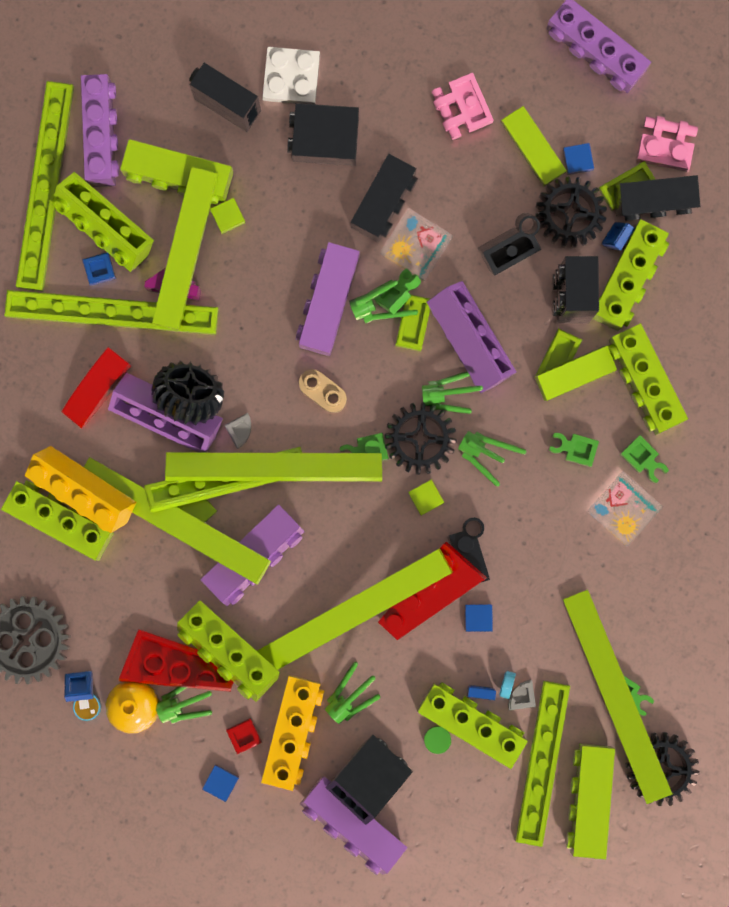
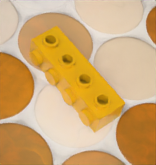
[24,446,137,533]
[261,675,324,791]

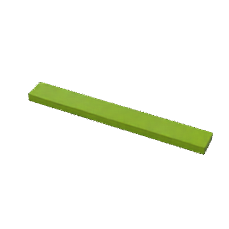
[16,81,74,291]
[4,290,219,335]
[165,452,382,482]
[84,457,271,585]
[257,548,453,670]
[563,590,672,804]

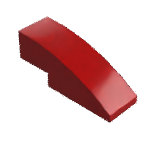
[61,347,131,429]

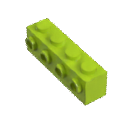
[120,139,234,204]
[51,172,154,272]
[593,219,669,331]
[608,323,688,435]
[1,480,114,561]
[177,600,280,702]
[417,682,528,769]
[566,743,615,860]

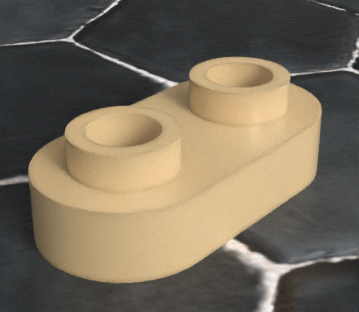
[299,369,347,413]

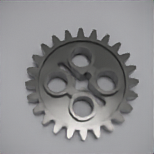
[0,596,71,684]

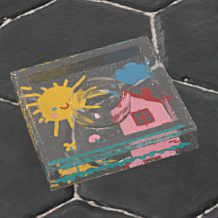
[380,208,453,281]
[587,471,663,547]

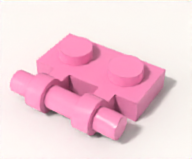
[432,73,494,140]
[636,116,698,172]

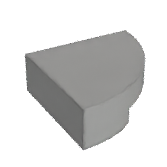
[224,413,252,449]
[508,680,536,710]

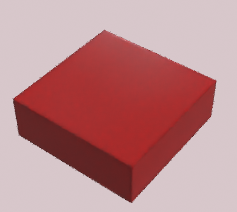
[226,718,262,755]

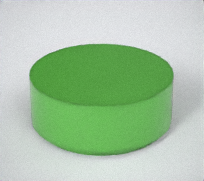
[424,726,451,754]

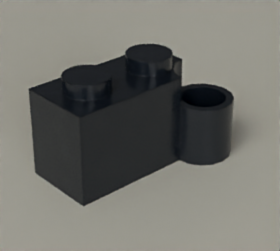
[478,213,542,276]
[447,517,490,582]

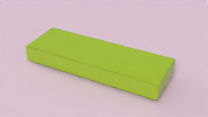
[501,106,567,187]
[535,346,617,401]

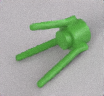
[349,280,418,323]
[422,371,483,414]
[458,431,526,487]
[325,662,380,724]
[156,687,212,724]

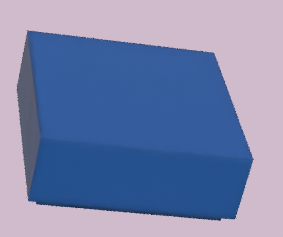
[563,143,594,175]
[602,222,635,251]
[82,252,116,286]
[465,604,493,632]
[64,671,93,702]
[467,685,496,700]
[202,765,239,802]

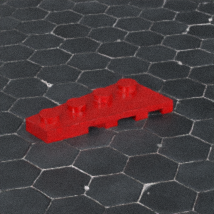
[378,542,487,640]
[119,629,234,692]

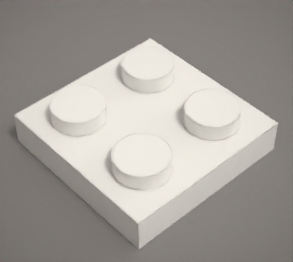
[263,47,320,105]

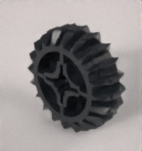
[535,176,607,248]
[151,361,224,426]
[384,402,457,475]
[625,732,699,806]

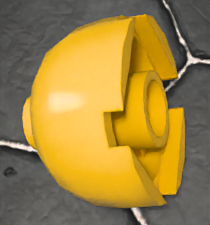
[105,682,160,734]

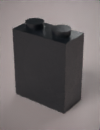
[189,62,261,132]
[287,103,359,166]
[325,735,413,825]

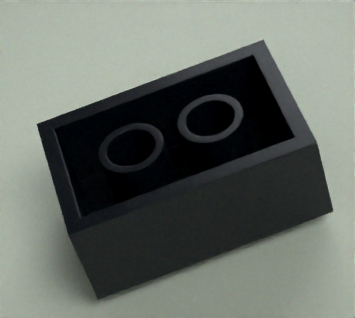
[552,256,599,324]

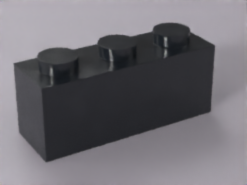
[350,153,418,242]
[613,175,701,221]

